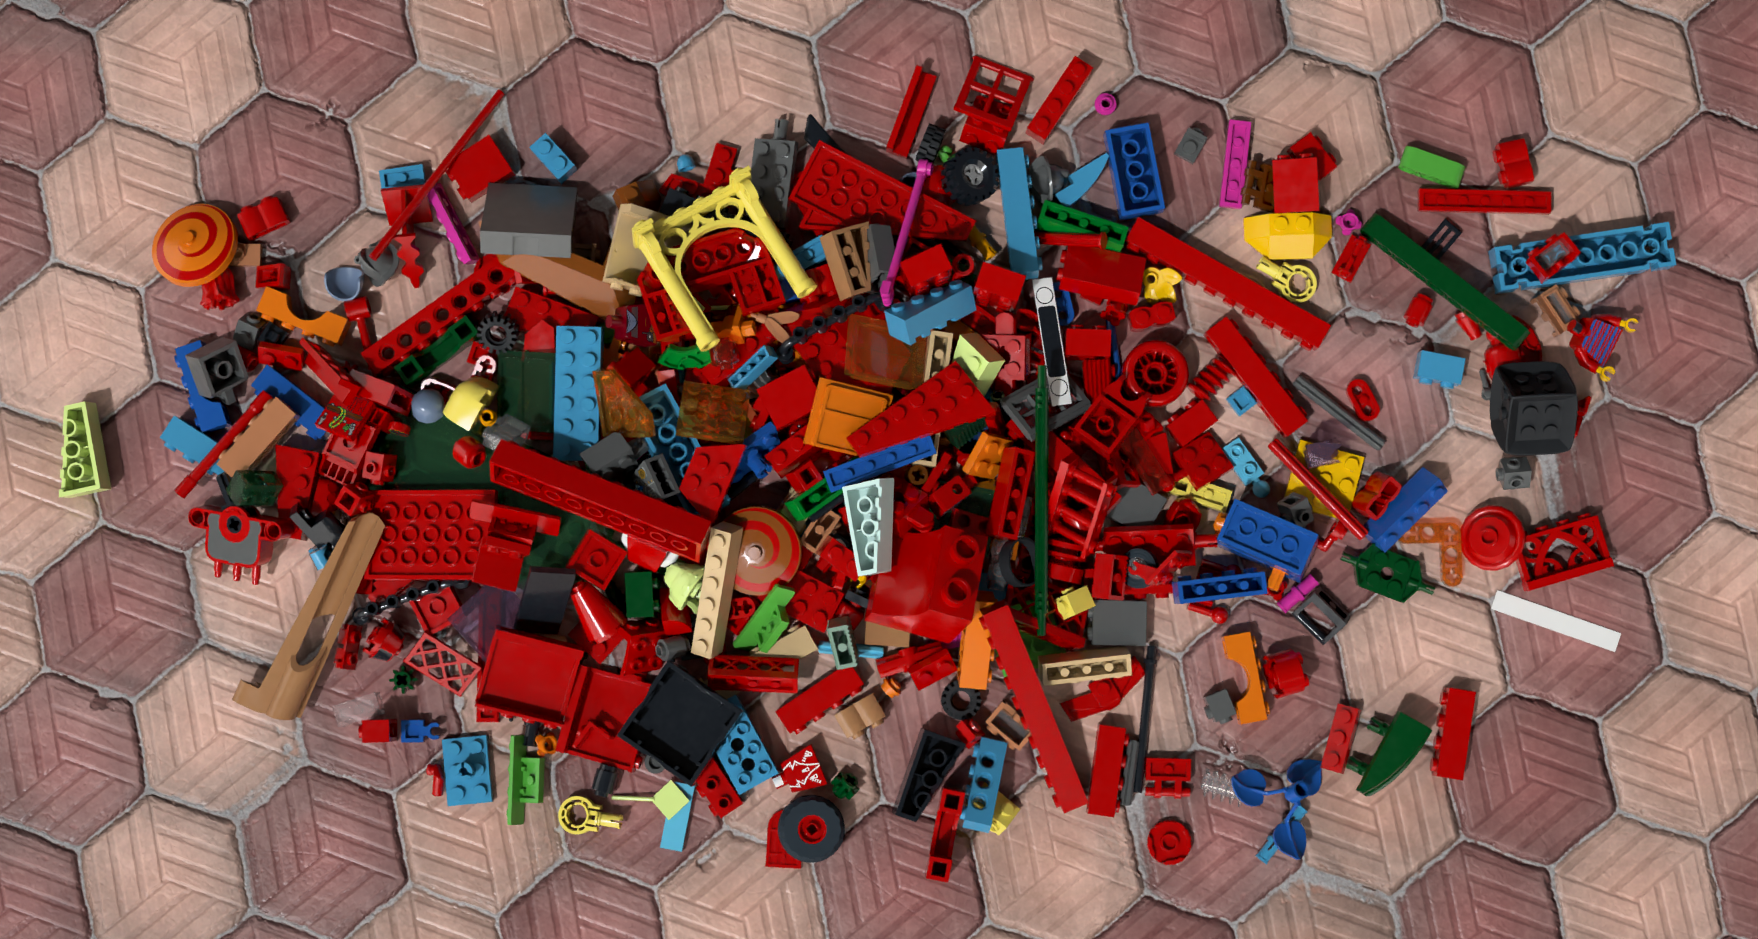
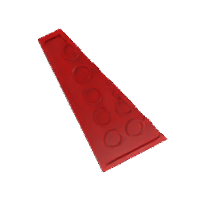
[846,361,996,458]

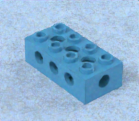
[716,694,779,795]

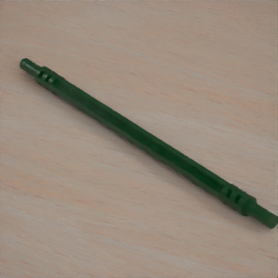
[1035,365,1049,636]

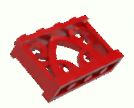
[1516,512,1614,591]

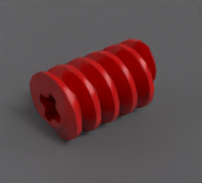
[1187,355,1236,401]

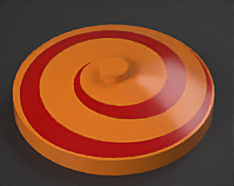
[152,204,238,287]

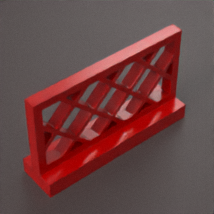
[1005,569,1088,652]

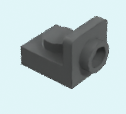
[1174,127,1207,165]

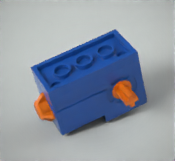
[1213,499,1319,592]

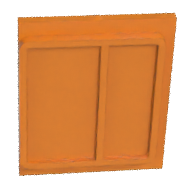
[803,377,893,456]

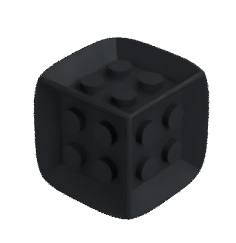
[1490,361,1578,456]

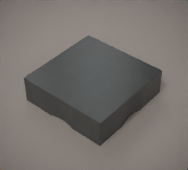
[480,183,577,258]

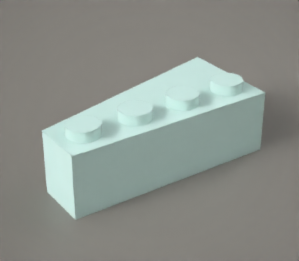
[842,478,894,576]

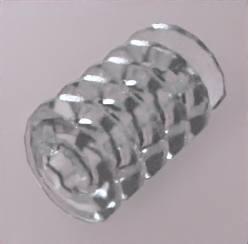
[1200,768,1243,807]

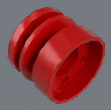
[1048,537,1087,584]

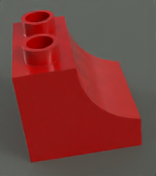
[864,525,988,643]

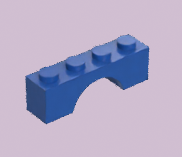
[174,340,232,434]

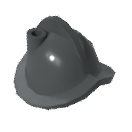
[1028,156,1069,203]
[354,242,399,287]

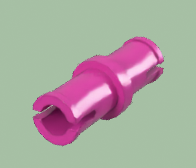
[1276,574,1319,614]

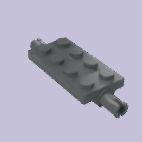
[745,119,798,229]

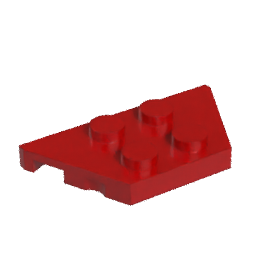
[679,444,747,526]

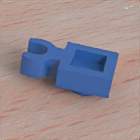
[401,720,440,743]

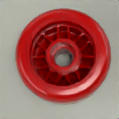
[1121,340,1189,408]

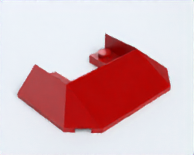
[637,228,786,342]

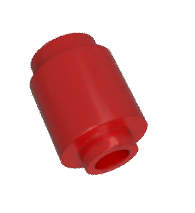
[1403,293,1433,328]

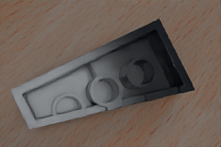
[892,728,966,822]

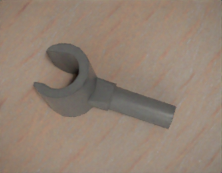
[1479,370,1491,400]

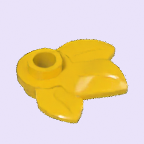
[1142,267,1183,305]

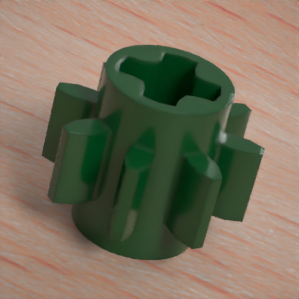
[389,666,419,694]
[831,771,860,800]

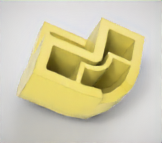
[443,377,500,431]

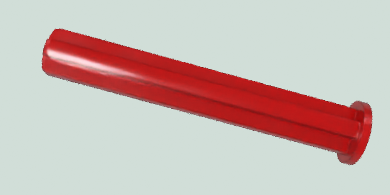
[1034,231,1107,250]

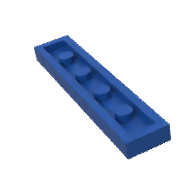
[823,436,937,493]

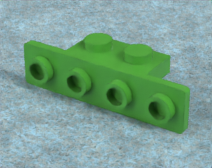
[733,584,795,653]
[507,735,545,825]

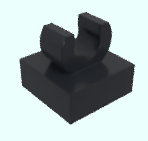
[258,321,290,345]

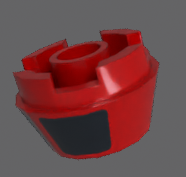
[362,617,405,662]

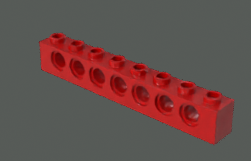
[361,257,516,377]

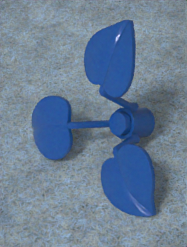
[1231,759,1322,860]

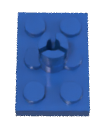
[731,421,781,484]

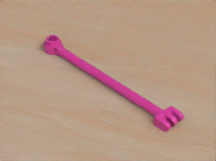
[880,159,934,306]

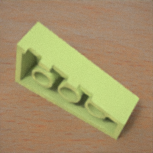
[947,333,1005,432]
[59,401,111,498]

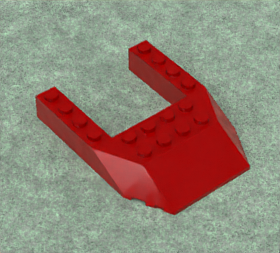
[700,295,911,479]

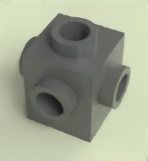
[1495,457,1532,490]
[1277,492,1314,528]

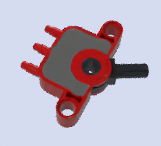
[188,473,294,585]

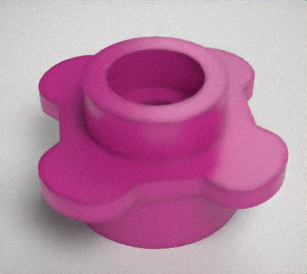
[1335,210,1362,236]

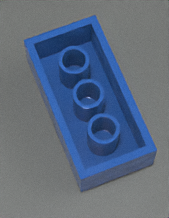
[1103,122,1165,221]

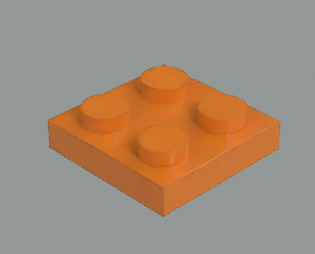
[962,431,1015,480]

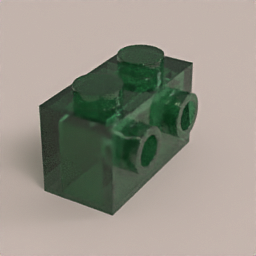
[226,470,284,506]

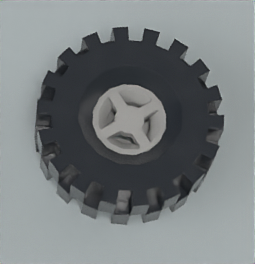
[941,147,1000,206]

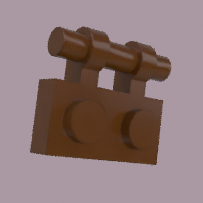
[1240,160,1274,212]

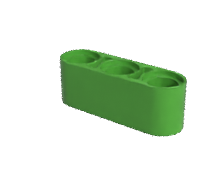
[1398,146,1466,189]

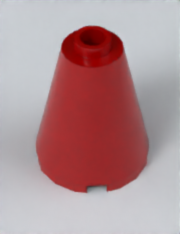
[570,580,628,644]

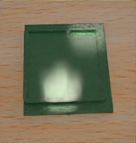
[497,350,556,433]

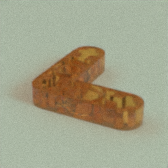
[1398,522,1463,587]

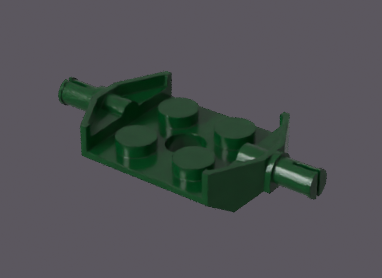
[1340,544,1435,603]

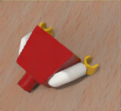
[621,533,679,572]

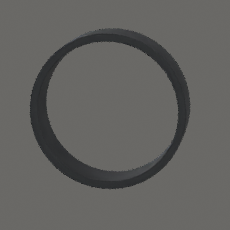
[999,537,1035,588]

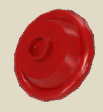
[1459,505,1525,571]

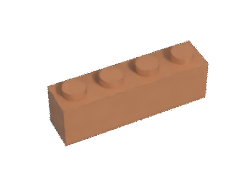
[217,397,301,483]

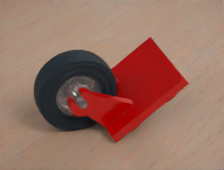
[1123,548,1192,588]

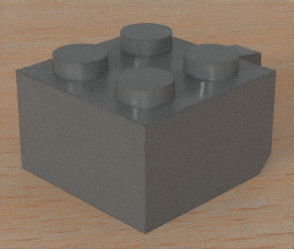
[185,337,248,405]
[580,432,649,483]

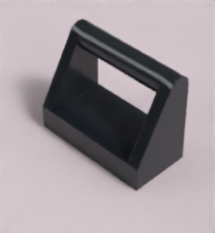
[1292,586,1351,645]

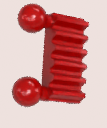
[1186,559,1242,624]

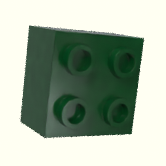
[625,572,661,619]

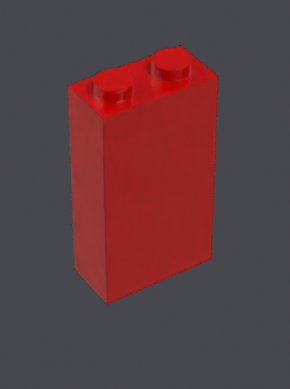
[1056,246,1146,306]

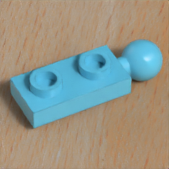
[1222,437,1270,498]

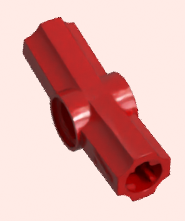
[876,641,943,678]

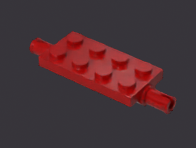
[1097,524,1218,568]

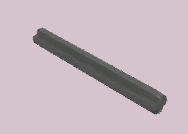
[1293,376,1385,450]

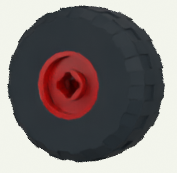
[778,795,845,863]

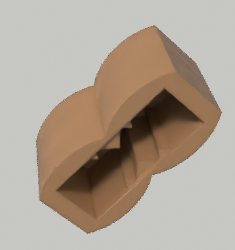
[834,693,886,740]

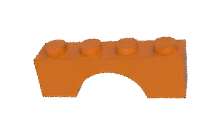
[256,286,352,347]
[1221,632,1270,725]

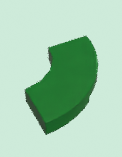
[658,344,720,370]

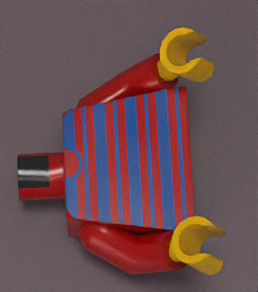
[1567,313,1638,382]

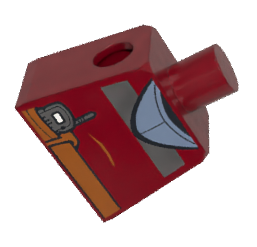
[605,304,657,348]

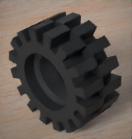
[915,123,946,164]
[477,310,520,354]
[941,680,982,720]

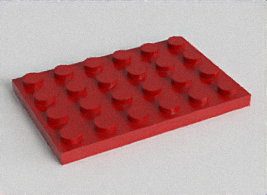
[364,490,498,580]

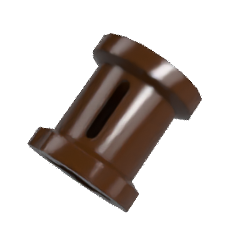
[904,465,928,487]

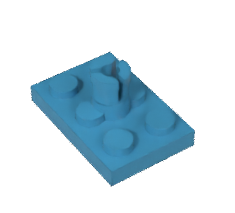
[442,735,493,806]

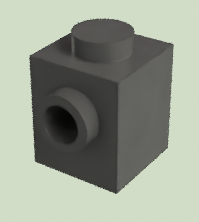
[1203,689,1237,724]

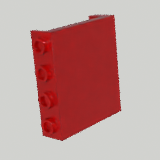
[475,625,584,729]
[555,664,651,773]

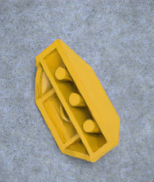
[1243,212,1332,260]

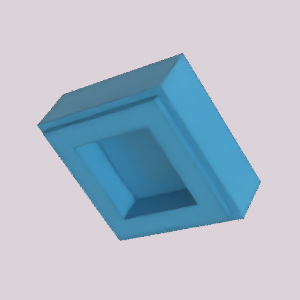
[1226,386,1257,417]

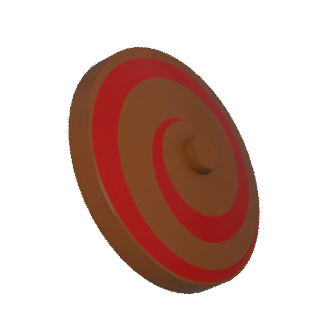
[724,505,802,595]

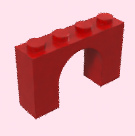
[925,786,965,883]

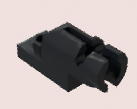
[290,503,346,549]

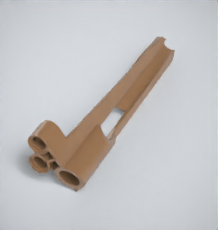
[232,512,385,720]

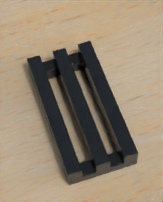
[1421,219,1462,260]

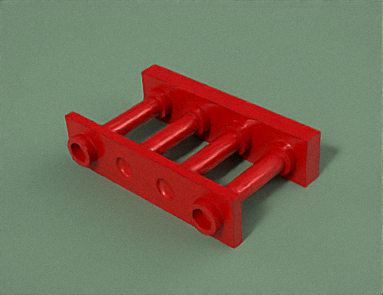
[1048,453,1118,559]

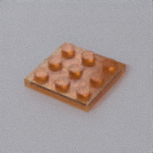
[676,381,751,444]

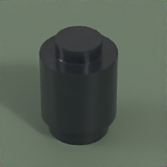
[591,763,618,798]

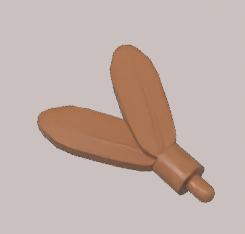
[751,311,799,343]

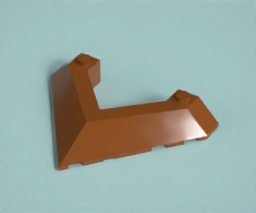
[496,179,661,320]

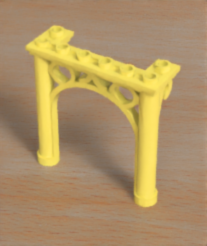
[632,165,817,352]

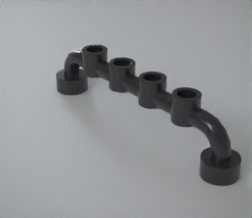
[776,292,893,364]
[352,580,472,625]

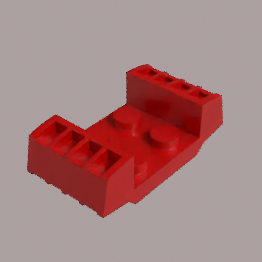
[317,407,395,485]

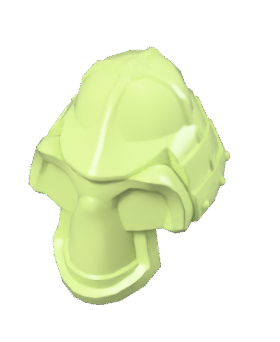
[664,562,705,614]

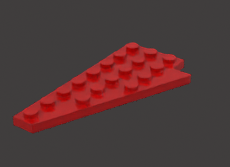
[789,140,976,242]

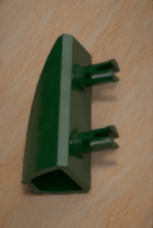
[1346,711,1432,796]

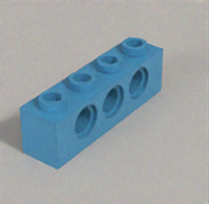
[960,737,1008,833]

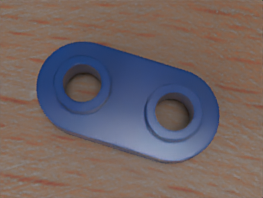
[1053,282,1074,326]

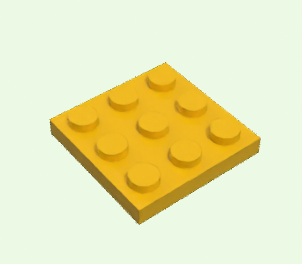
[1284,440,1364,519]

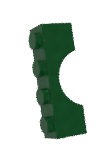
[394,316,480,388]

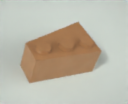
[820,221,871,301]

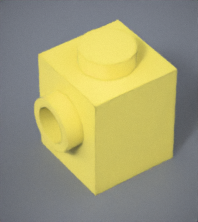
[1055,585,1096,620]

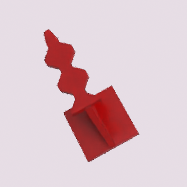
[381,184,433,288]

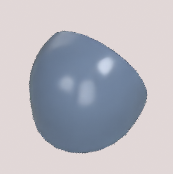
[324,267,364,301]

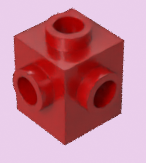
[362,451,397,485]
[334,482,374,516]

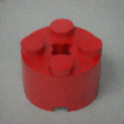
[1263,648,1309,699]

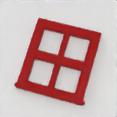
[953,55,1034,132]

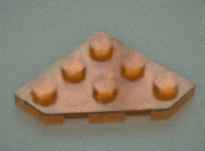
[592,369,656,437]

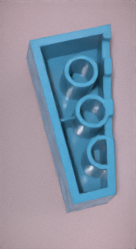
[884,280,977,345]

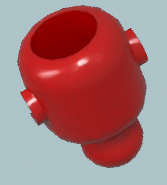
[1483,331,1525,380]

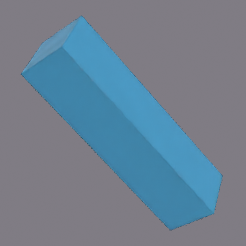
[728,345,778,392]

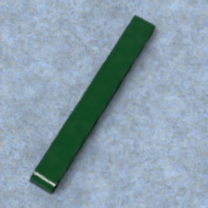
[1360,213,1530,351]

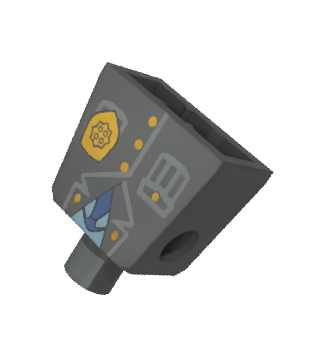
[632,453,680,500]

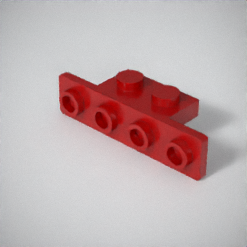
[470,499,561,547]

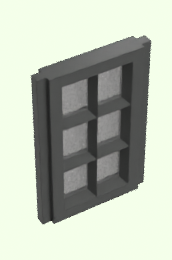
[999,373,1091,442]

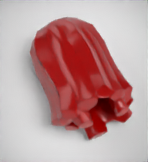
[200,267,240,311]

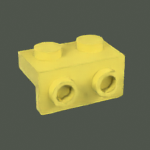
[966,782,1020,835]

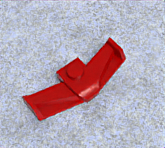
[1059,655,1145,722]

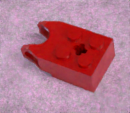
[1073,374,1152,461]

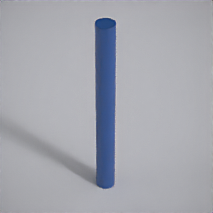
[1106,320,1125,399]

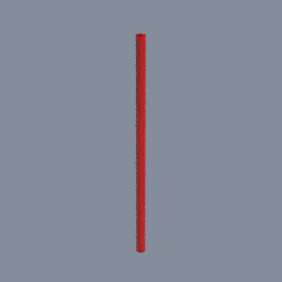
[369,90,505,261]

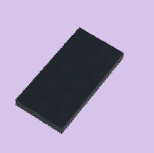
[513,566,576,635]

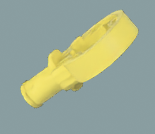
[1256,256,1317,303]
[558,796,623,834]

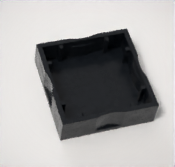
[617,660,744,787]

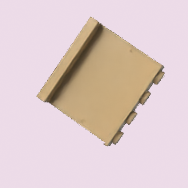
[602,203,704,297]

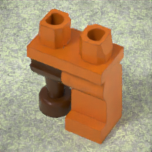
[703,304,758,347]

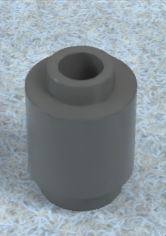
[655,635,690,661]

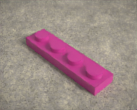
[1219,119,1251,209]
[428,183,480,264]

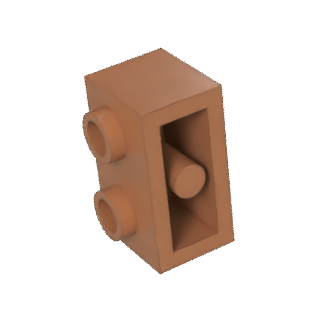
[800,511,842,555]

